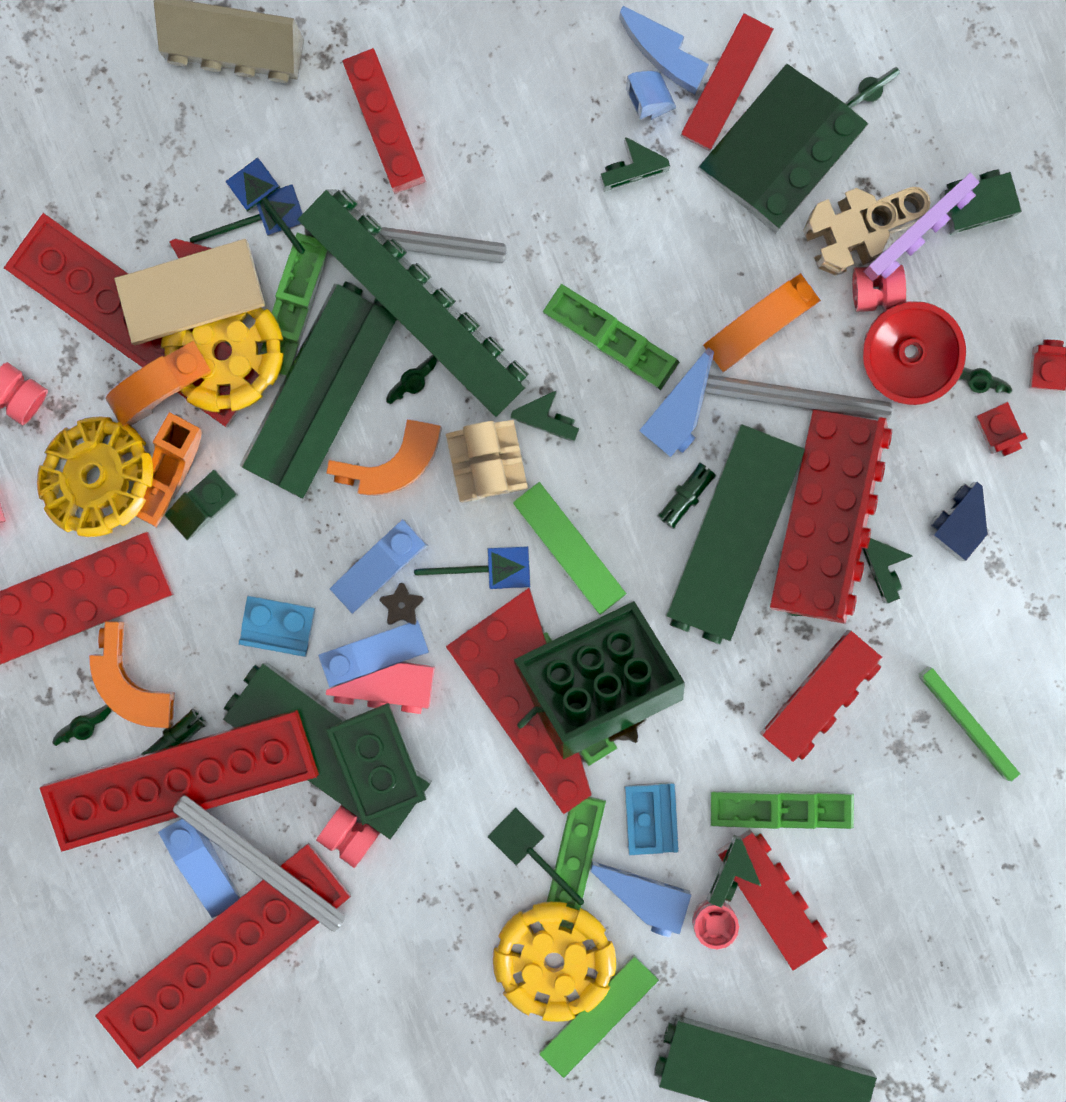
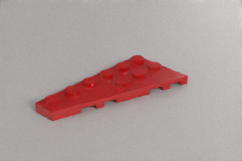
[446,587,592,814]

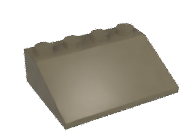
[154,0,304,83]

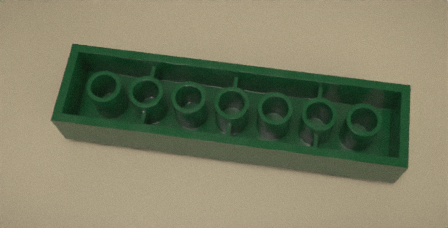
[297,189,530,417]

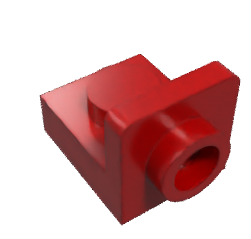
[1029,339,1066,391]
[975,402,1028,457]

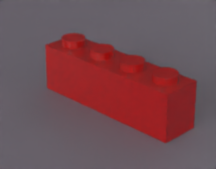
[342,48,426,194]
[760,630,882,762]
[716,829,828,971]

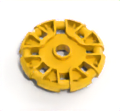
[161,307,284,412]
[37,416,153,537]
[493,902,616,1022]

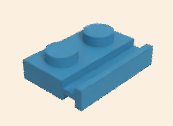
[238,596,316,657]
[624,783,679,855]

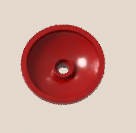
[862,301,966,405]

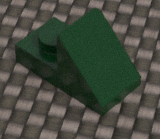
[600,137,670,192]
[510,391,579,442]
[165,470,238,541]
[862,538,913,604]
[707,835,761,908]

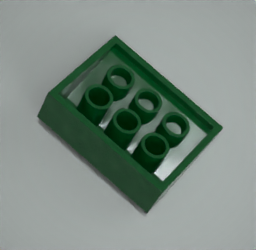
[698,63,869,234]
[514,601,685,760]

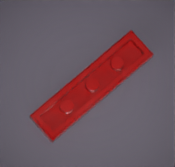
[680,13,774,151]

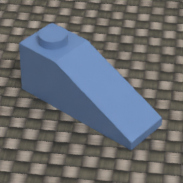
[639,348,714,457]
[330,519,427,614]
[318,620,429,687]
[158,818,241,918]
[590,861,691,937]

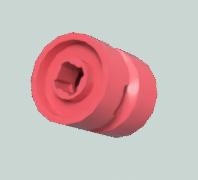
[852,265,906,312]
[0,362,48,425]
[316,805,380,868]
[692,900,739,950]

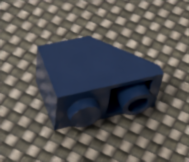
[929,482,988,561]

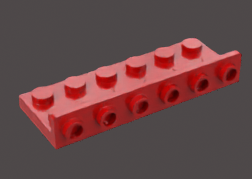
[770,409,893,624]

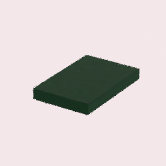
[324,703,427,825]

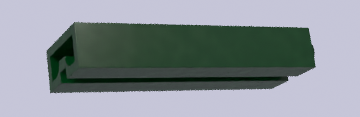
[240,281,397,499]
[665,424,805,645]
[223,662,432,840]
[654,1015,877,1102]

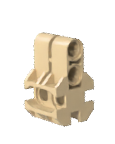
[803,187,930,276]
[446,420,528,503]

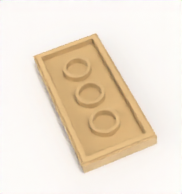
[114,239,265,345]

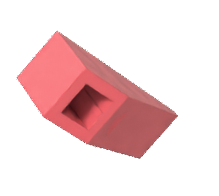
[326,662,435,714]

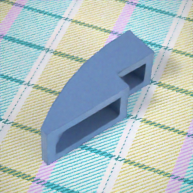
[619,6,709,95]
[626,71,676,120]

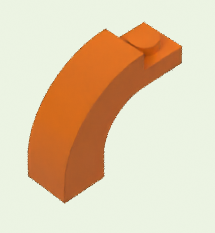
[703,273,821,372]
[105,341,211,426]
[136,412,202,528]
[327,419,442,496]
[89,621,175,728]

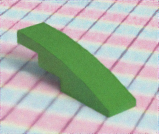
[259,232,328,377]
[543,284,680,390]
[513,482,627,615]
[711,791,854,829]

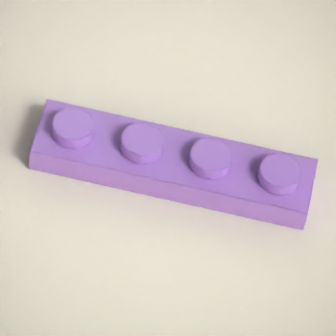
[863,173,980,282]

